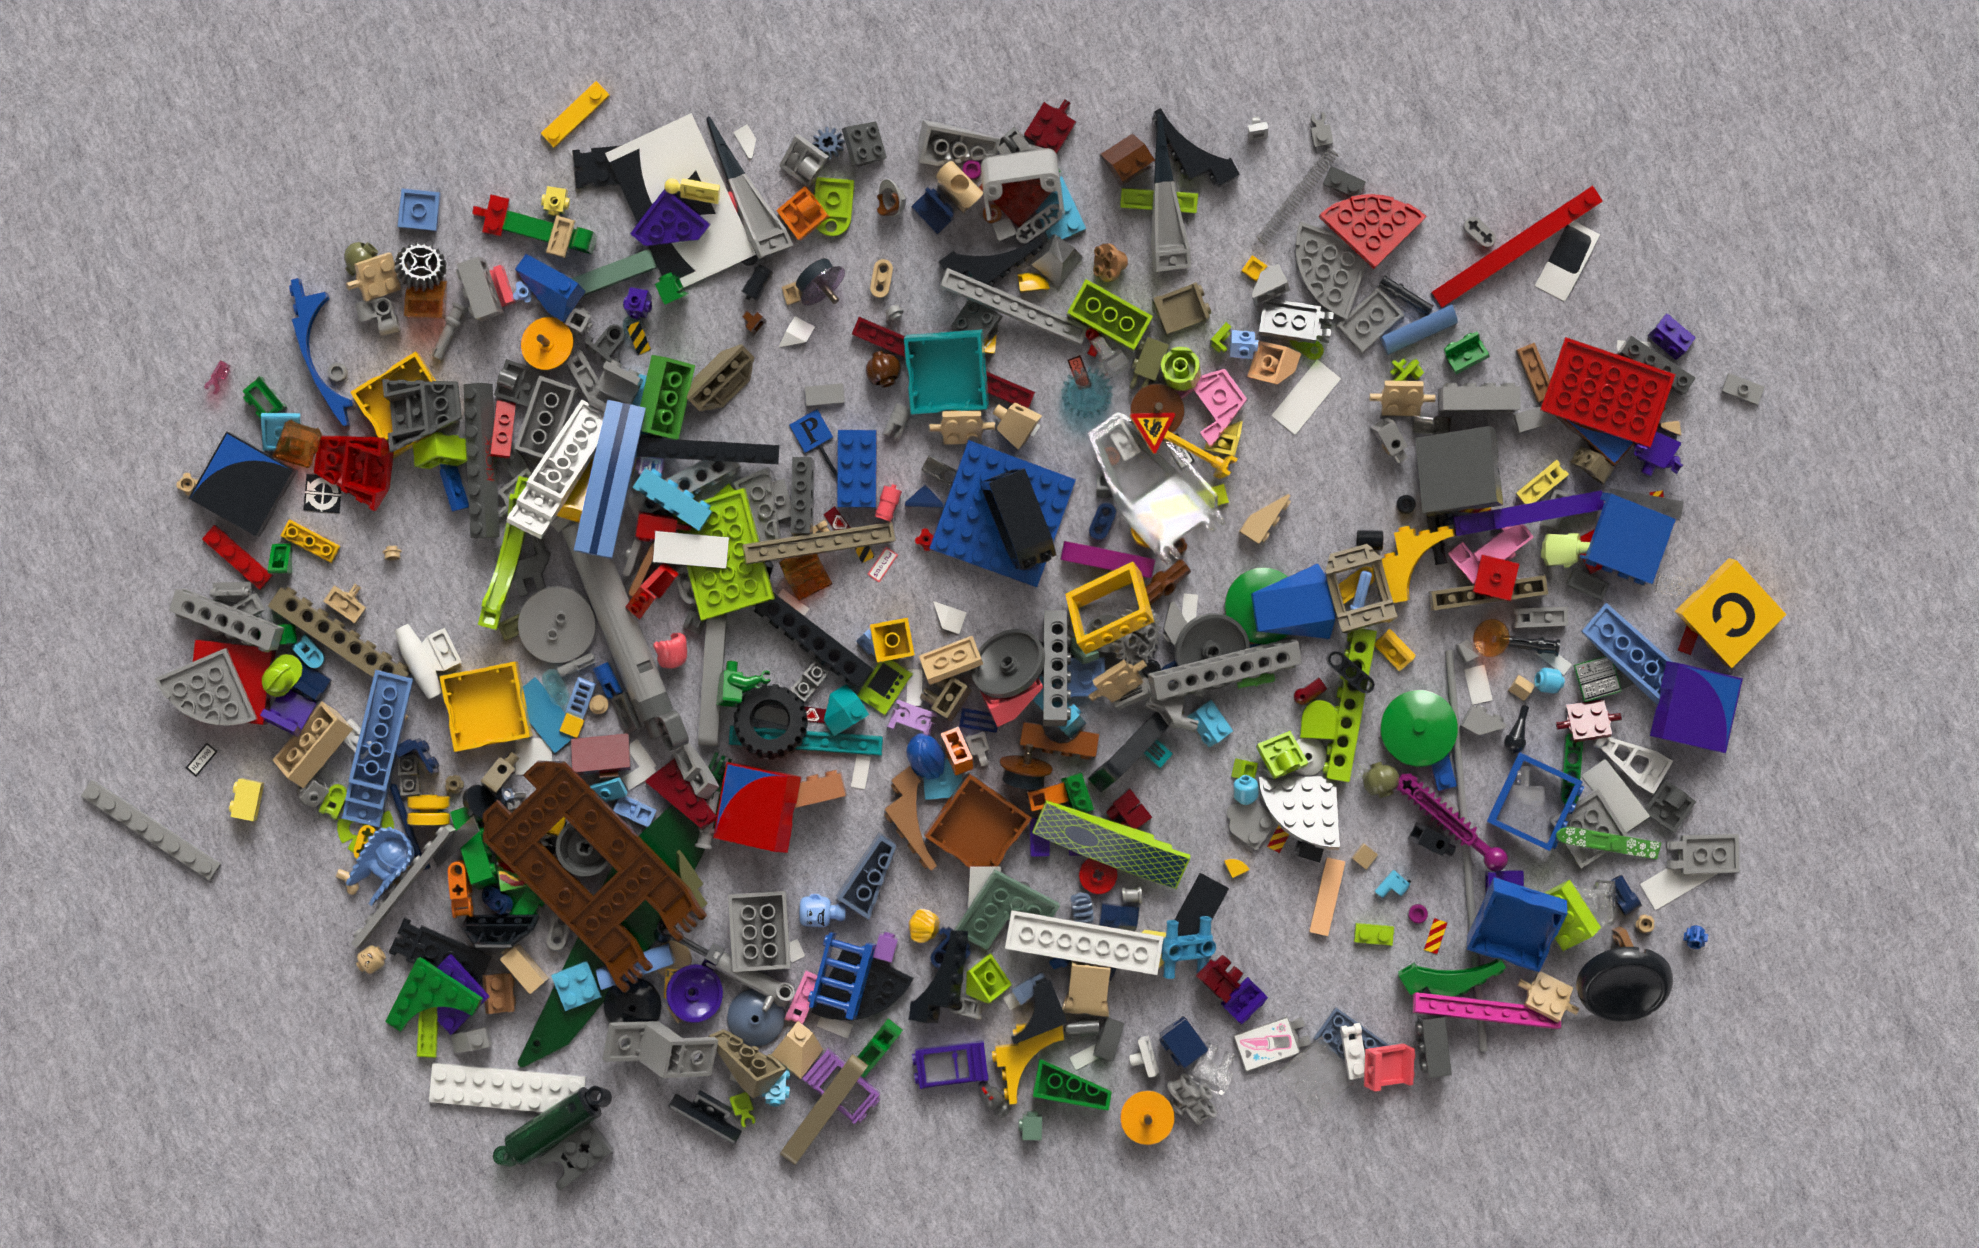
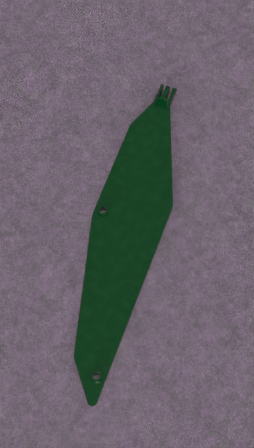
[518,751,733,1067]

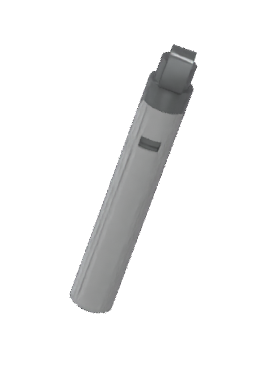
[562,522,689,751]

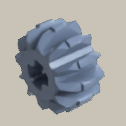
[812,127,845,160]
[1070,893,1094,924]

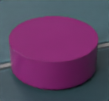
[962,160,981,180]
[1408,904,1428,924]

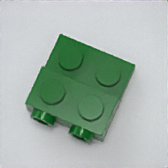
[504,887,545,915]

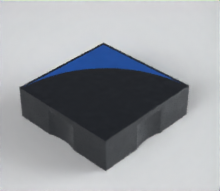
[189,431,298,537]

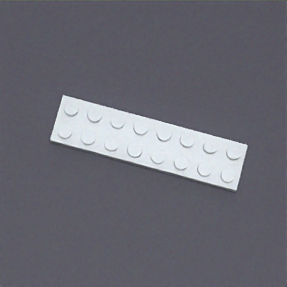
[1005,910,1164,975]
[429,1063,586,1114]

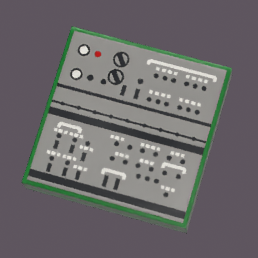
[1573,656,1621,702]

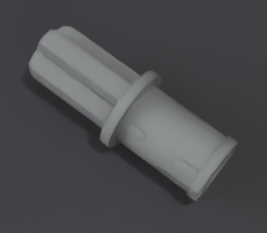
[557,653,596,679]

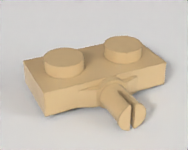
[323,583,367,623]

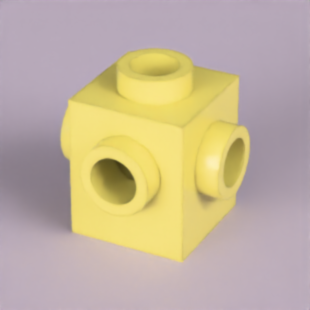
[541,186,570,216]

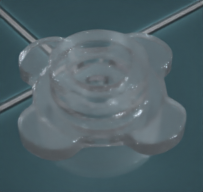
[1352,762,1371,781]

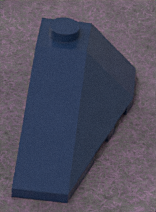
[1099,902,1140,981]

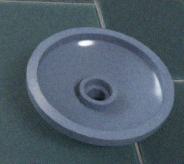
[727,989,785,1046]

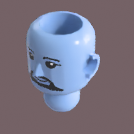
[799,894,846,928]

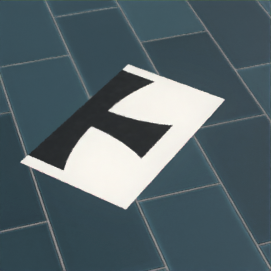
[605,113,756,287]

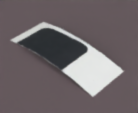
[1535,221,1600,301]

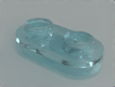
[542,669,570,706]

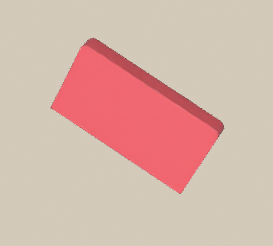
[490,265,516,307]

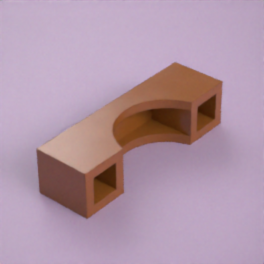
[1020,722,1099,760]

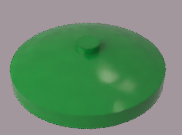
[1225,568,1288,644]
[1381,690,1458,767]

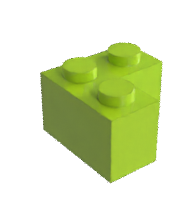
[413,432,467,469]

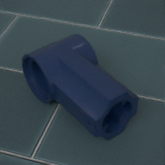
[1607,875,1642,916]

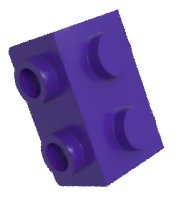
[1648,313,1696,360]
[1220,977,1268,1024]

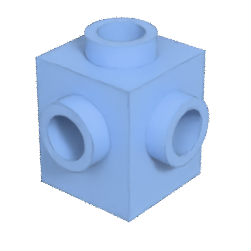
[1230,330,1258,359]

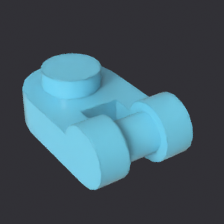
[291,634,325,668]

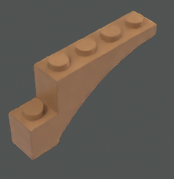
[884,766,937,870]

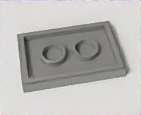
[1336,287,1405,354]

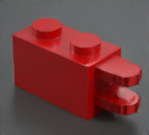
[635,511,692,541]

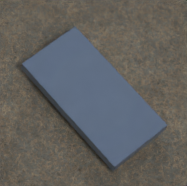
[1314,1007,1390,1060]

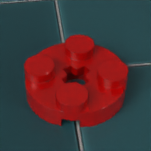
[1079,858,1118,894]

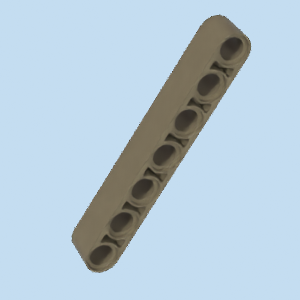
[780,1054,868,1165]

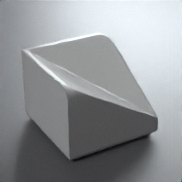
[992,217,1017,242]
[1456,639,1479,662]

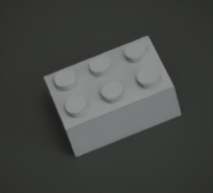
[456,257,504,321]

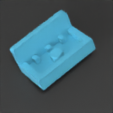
[1187,700,1233,747]

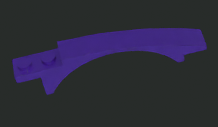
[1453,490,1604,536]

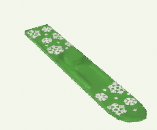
[1556,827,1662,859]

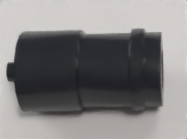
[741,264,773,301]

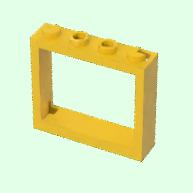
[1065,562,1154,654]

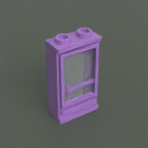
[802,1048,880,1124]

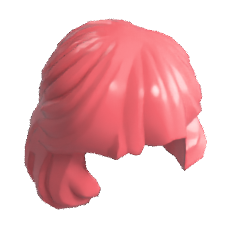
[653,633,687,669]

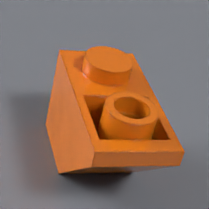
[1027,782,1069,811]

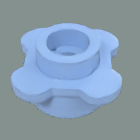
[513,281,532,303]

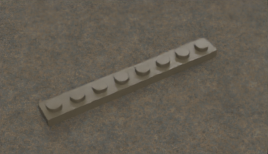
[742,522,896,565]

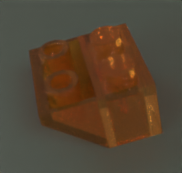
[404,281,447,320]
[779,554,833,601]

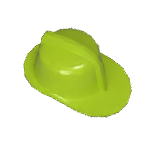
[262,654,303,697]

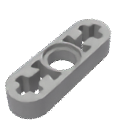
[1016,204,1065,243]

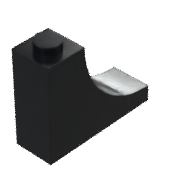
[1011,977,1068,1044]

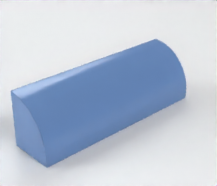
[1380,305,1458,355]
[596,943,676,990]

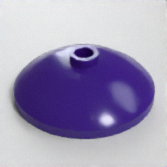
[666,964,723,1022]

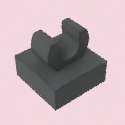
[682,610,706,635]

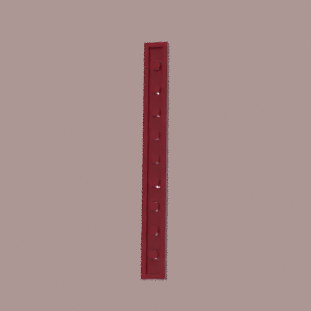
[852,317,1035,408]

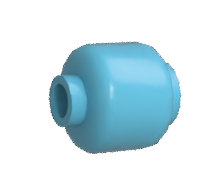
[1534,668,1565,694]
[1233,775,1259,805]

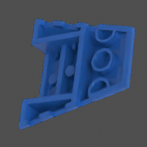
[1251,563,1335,639]

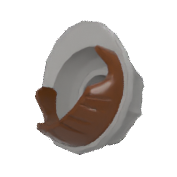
[877,179,906,217]

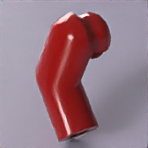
[1086,328,1102,357]

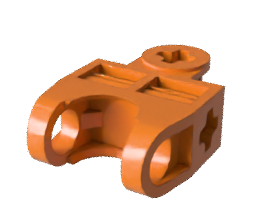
[448,860,474,918]

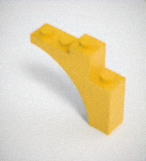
[1382,526,1456,603]
[992,1023,1064,1104]

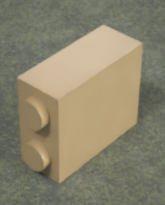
[500,945,549,994]

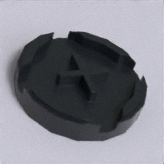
[462,784,495,822]

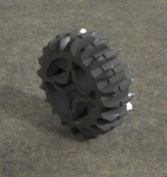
[394,242,447,292]

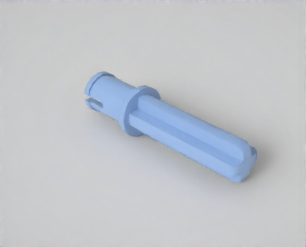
[1350,571,1372,610]

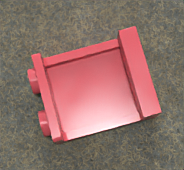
[1364,1044,1415,1092]

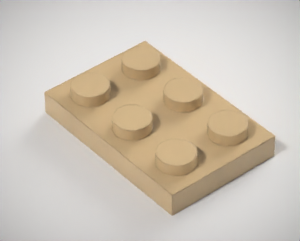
[919,636,983,685]

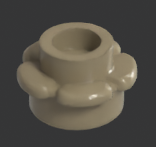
[445,775,464,794]

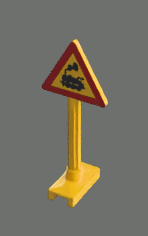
[1130,413,1238,479]

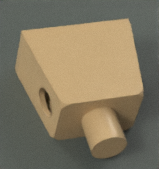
[993,403,1042,450]

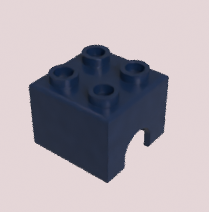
[1159,1016,1208,1068]

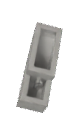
[672,743,719,799]

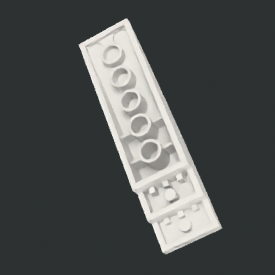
[507,400,605,539]

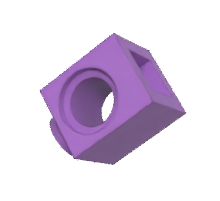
[873,931,898,962]

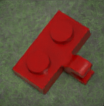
[472,194,510,237]

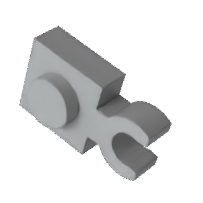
[1310,112,1333,148]

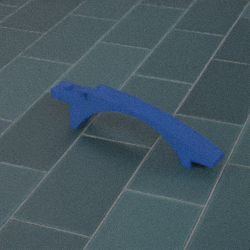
[289,278,354,427]

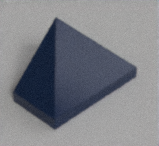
[905,485,943,508]

